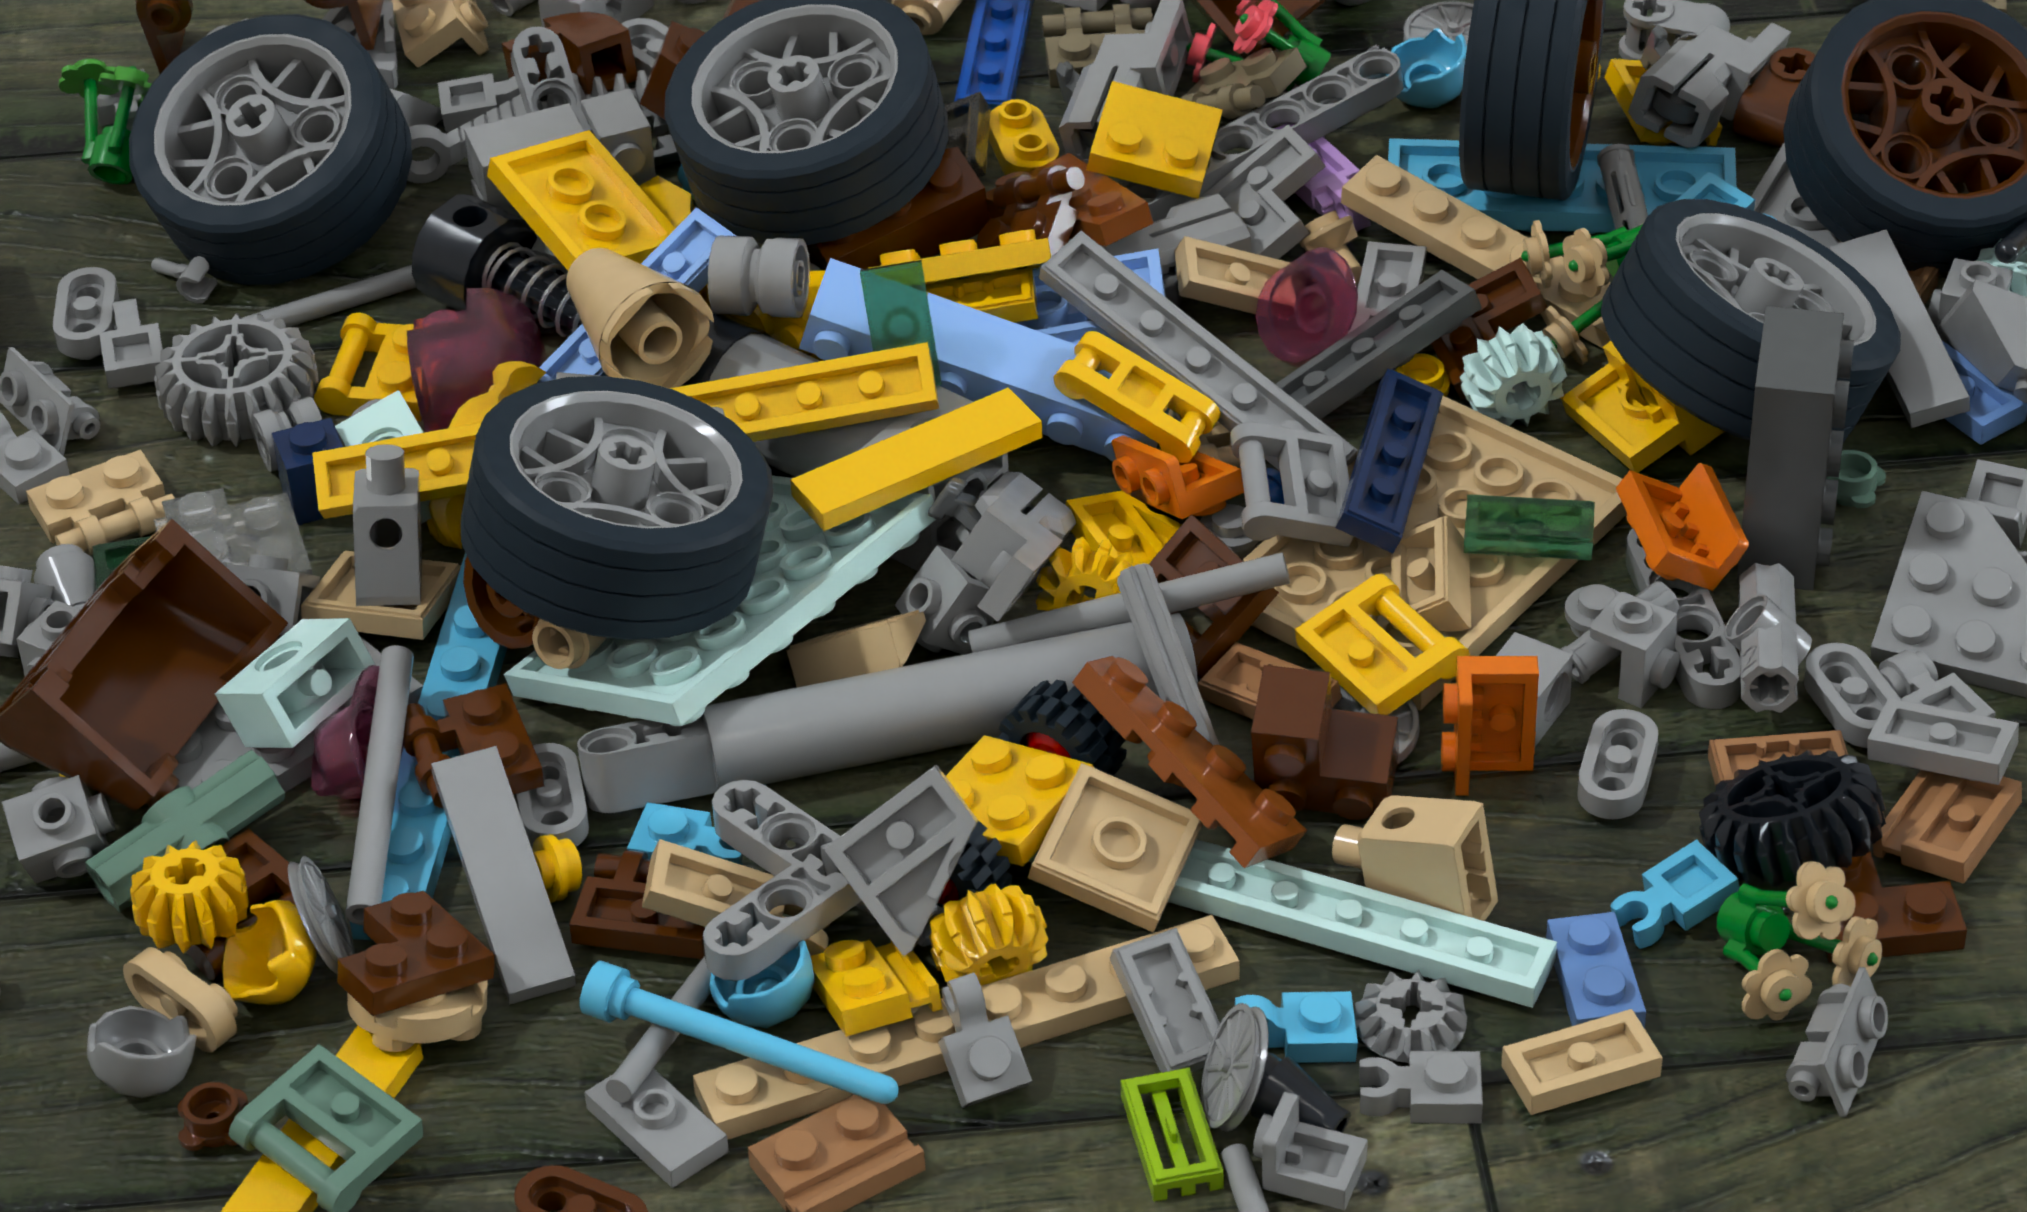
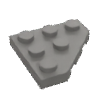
[1871,491,2027,698]

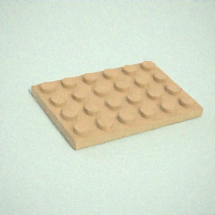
[1243,396,1627,711]

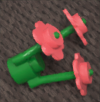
[1186,0,1331,92]

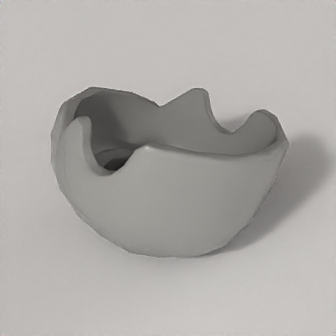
[87,1005,197,1098]

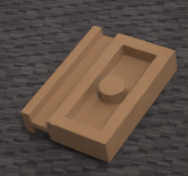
[1873,770,2022,884]
[748,1094,925,1212]

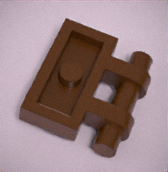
[976,165,1085,270]
[403,683,544,808]
[569,850,705,959]

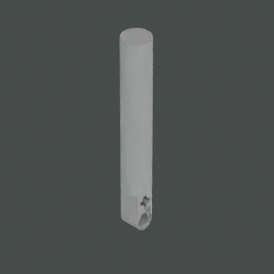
[577,613,1198,813]

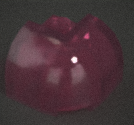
[407,288,547,432]

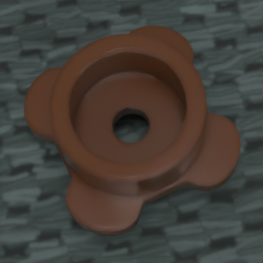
[177,1082,248,1151]

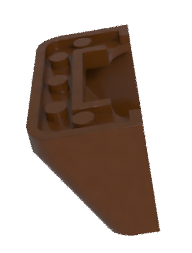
[0,519,288,811]

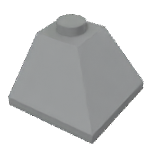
[1938,279,2027,403]

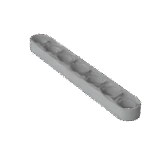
[1118,49,1403,222]

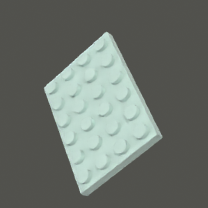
[504,476,936,726]

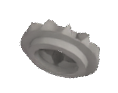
[1355,969,1467,1063]

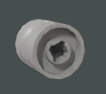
[708,235,810,318]

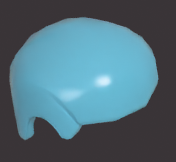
[1385,28,1467,108]
[709,940,814,1028]

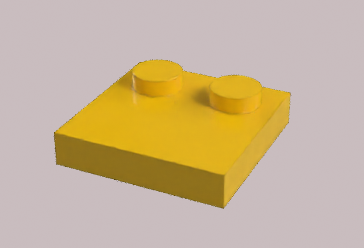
[1086,81,1223,199]

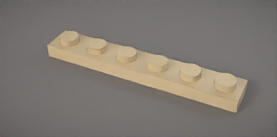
[1341,155,1611,348]

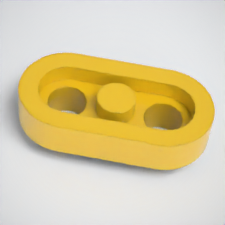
[988,99,1059,175]

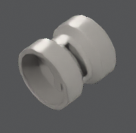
[251,396,322,472]

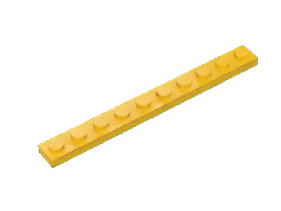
[312,342,940,519]

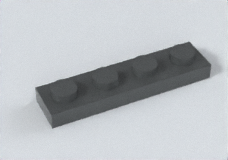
[1275,270,1482,420]

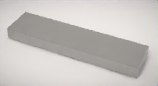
[1829,230,1970,428]
[431,746,575,1005]

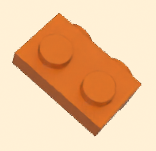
[1112,435,1244,519]
[1616,463,1749,591]
[1441,656,1539,796]

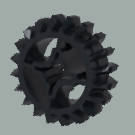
[1699,750,1886,887]

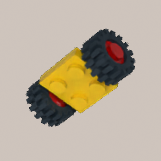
[937,680,1127,909]

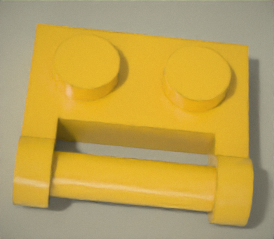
[314,312,450,421]
[1295,573,1470,715]

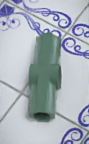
[85,749,285,913]

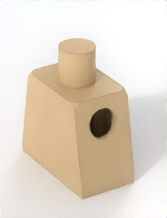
[1332,795,1498,921]

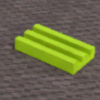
[1120,1068,1224,1202]

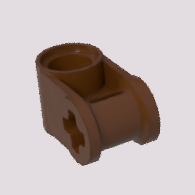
[1733,47,1816,148]

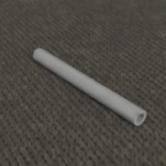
[968,552,1291,653]
[345,645,414,925]

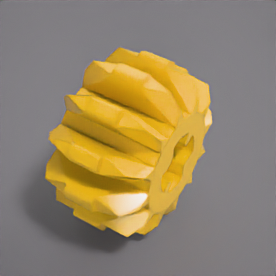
[1036,536,1133,611]
[130,840,249,954]
[929,884,1049,986]

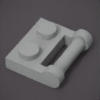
[1230,422,1354,547]

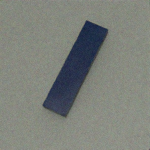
[1335,368,1443,554]

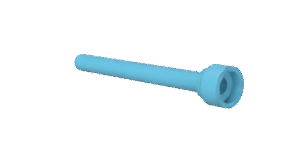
[580,961,899,1104]

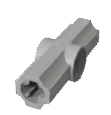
[1724,563,1812,713]

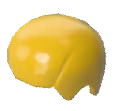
[222,900,317,1005]

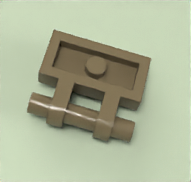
[1042,3,1153,88]
[1181,47,1307,119]

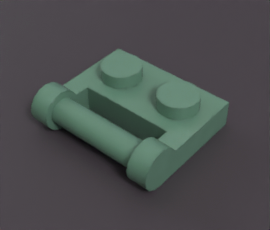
[229,1044,423,1212]

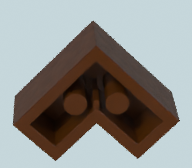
[1251,665,1399,820]

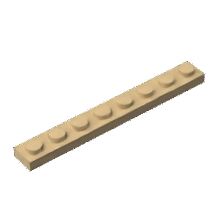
[693,915,1240,1140]

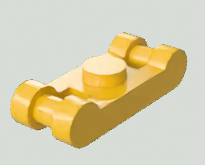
[1053,331,1221,463]

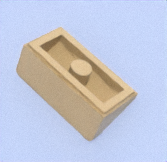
[1391,515,1471,632]
[786,610,926,687]

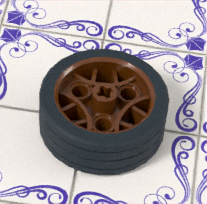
[1459,0,1606,201]
[1783,0,2027,273]

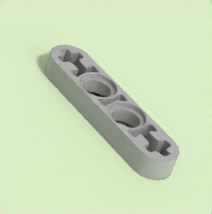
[1625,529,1741,709]

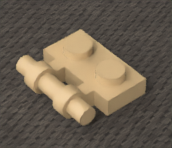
[26,449,180,556]

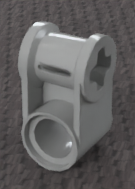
[1618,0,1730,60]

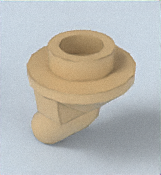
[1300,210,1362,286]

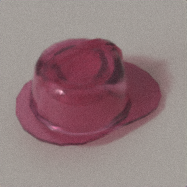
[1256,247,1358,363]
[311,665,404,800]

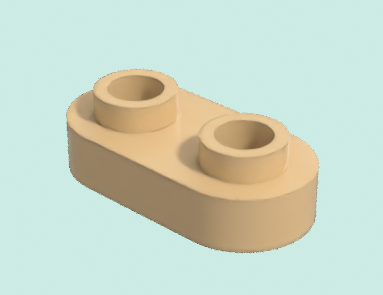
[123,947,238,1053]

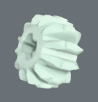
[1459,323,1567,426]

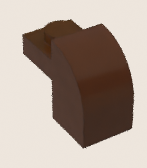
[502,12,637,95]

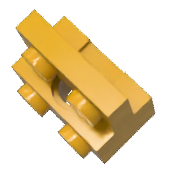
[1561,341,1725,473]

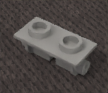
[0,347,100,456]
[1786,967,1888,1117]

